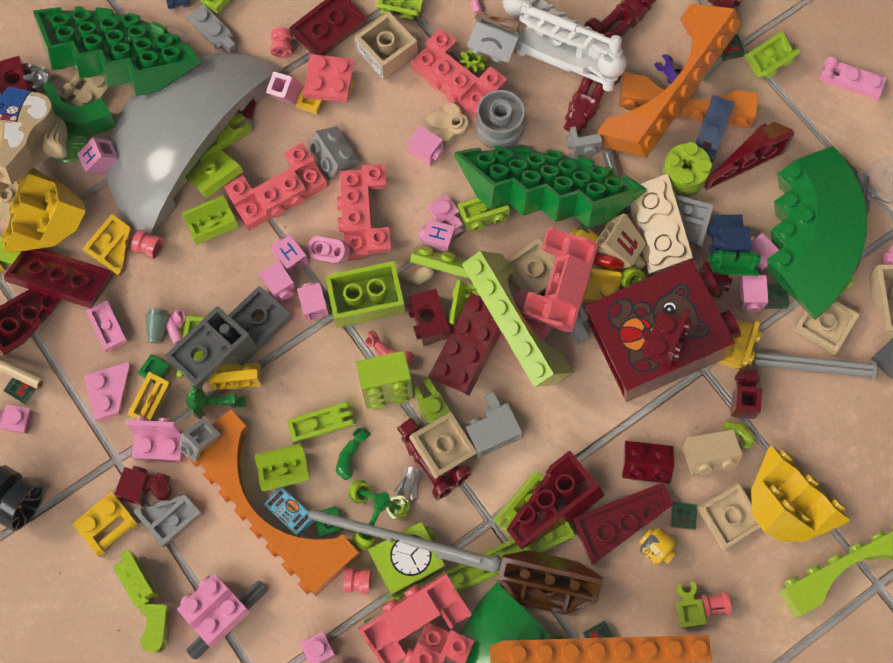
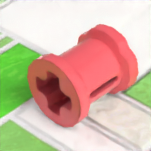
[700,592,731,618]

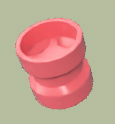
[270,27,293,58]
[131,230,163,259]
[343,567,372,595]

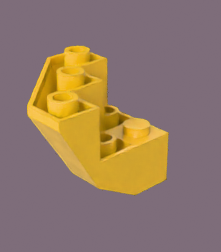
[1,168,86,253]
[751,445,850,542]

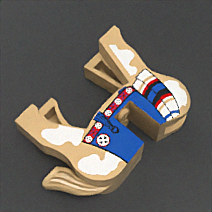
[0,87,67,194]

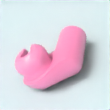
[166,309,187,345]

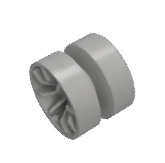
[476,90,525,149]

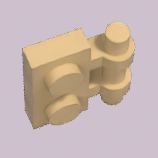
[59,70,114,106]

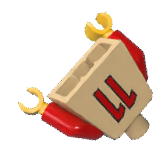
[593,214,646,271]

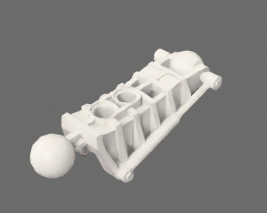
[502,0,627,91]

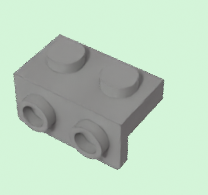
[308,126,360,179]

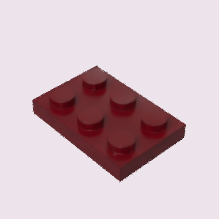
[289,0,367,56]

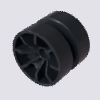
[0,465,44,531]

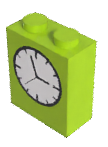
[368,521,447,597]

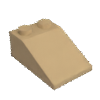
[869,265,893,332]

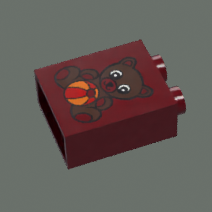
[585,259,741,402]

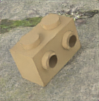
[683,429,743,475]

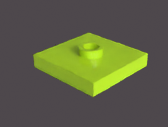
[185,150,243,198]

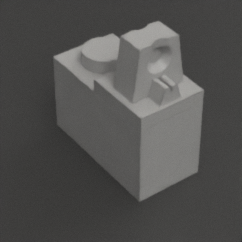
[466,391,522,458]

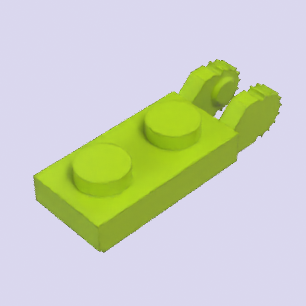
[199,113,253,163]
[412,376,450,424]

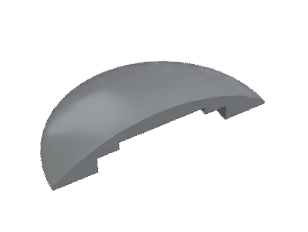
[107,53,285,236]

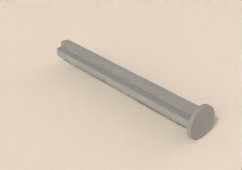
[754,352,877,380]

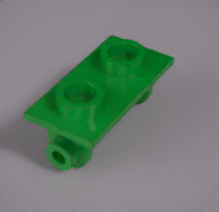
[708,250,761,276]

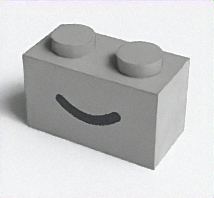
[467,16,519,63]

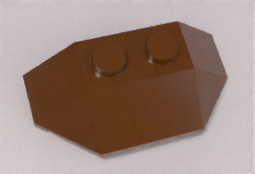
[497,550,603,615]

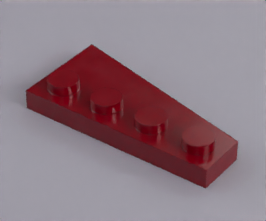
[572,482,673,566]

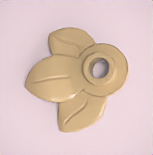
[427,103,469,142]

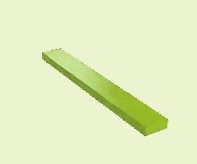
[386,521,576,602]

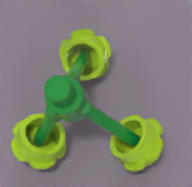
[348,480,410,551]

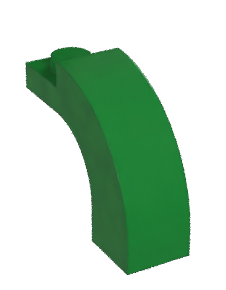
[43,81,116,136]

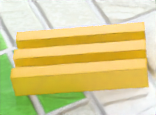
[127,372,172,421]

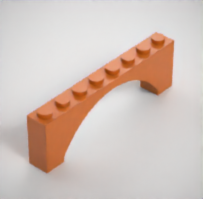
[596,3,742,158]
[188,409,360,597]
[490,635,712,663]

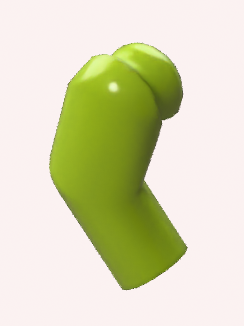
[723,420,755,449]

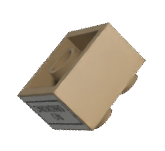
[355,12,418,80]

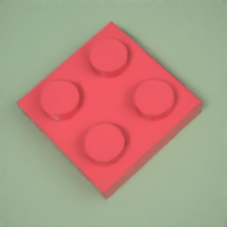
[303,54,355,103]

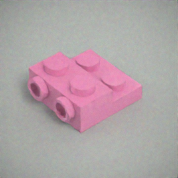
[177,573,250,648]

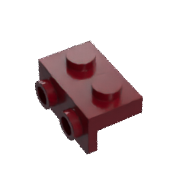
[622,440,674,484]

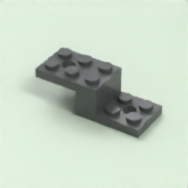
[164,286,293,389]

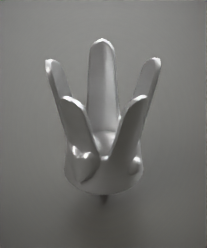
[24,65,51,88]
[393,463,423,501]

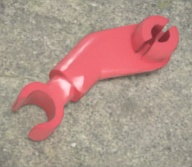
[365,330,415,366]

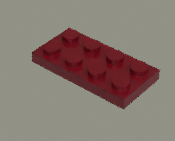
[4,248,113,309]
[428,293,501,396]

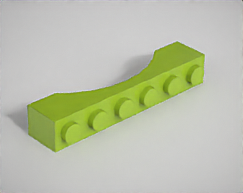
[779,525,893,618]

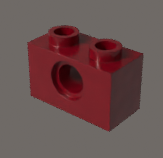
[0,56,36,95]
[406,288,450,346]

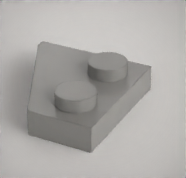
[676,195,713,249]
[133,495,203,548]

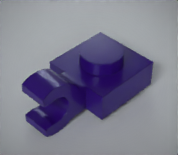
[654,54,682,84]

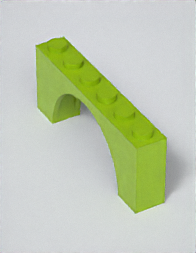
[462,251,574,387]

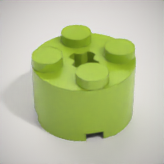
[662,142,712,196]

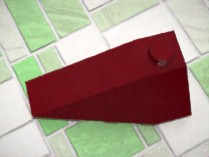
[704,122,795,191]
[0,289,62,356]
[506,450,605,550]

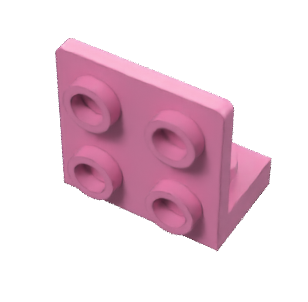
[126,417,183,462]

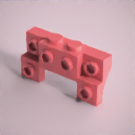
[411,28,507,119]
[223,142,328,231]
[337,164,391,261]
[521,227,598,333]
[358,572,472,663]
[403,623,474,663]

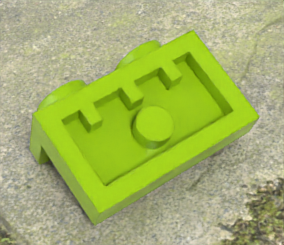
[113,550,159,609]

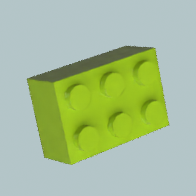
[325,261,405,328]
[356,351,413,410]

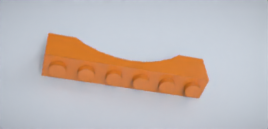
[618,73,759,128]

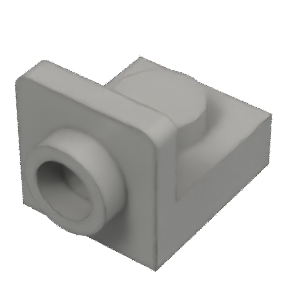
[179,418,221,462]

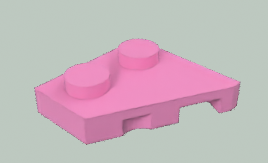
[84,362,132,422]

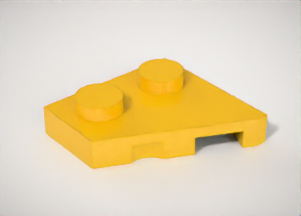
[82,214,131,277]

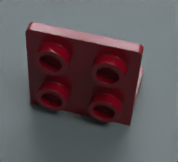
[642,308,693,368]

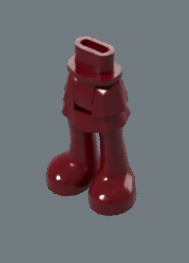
[584,0,656,38]
[563,72,622,135]
[397,418,473,501]

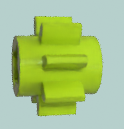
[459,47,487,76]

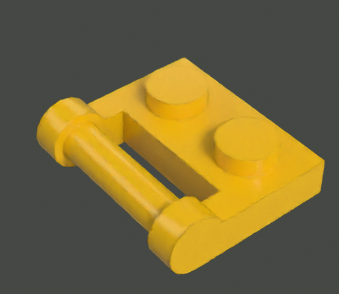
[72,491,139,557]

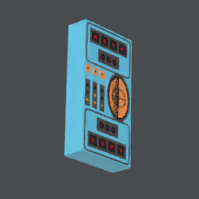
[264,487,315,537]

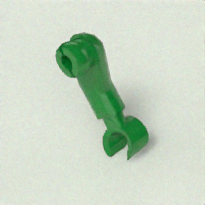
[336,428,371,480]

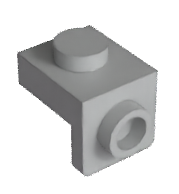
[566,126,602,156]

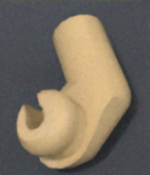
[400,266,434,285]

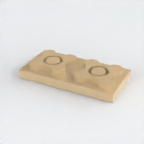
[630,173,695,275]

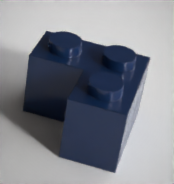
[707,214,751,258]

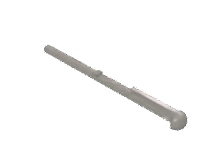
[308,509,502,573]

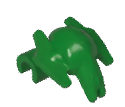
[185,382,246,419]

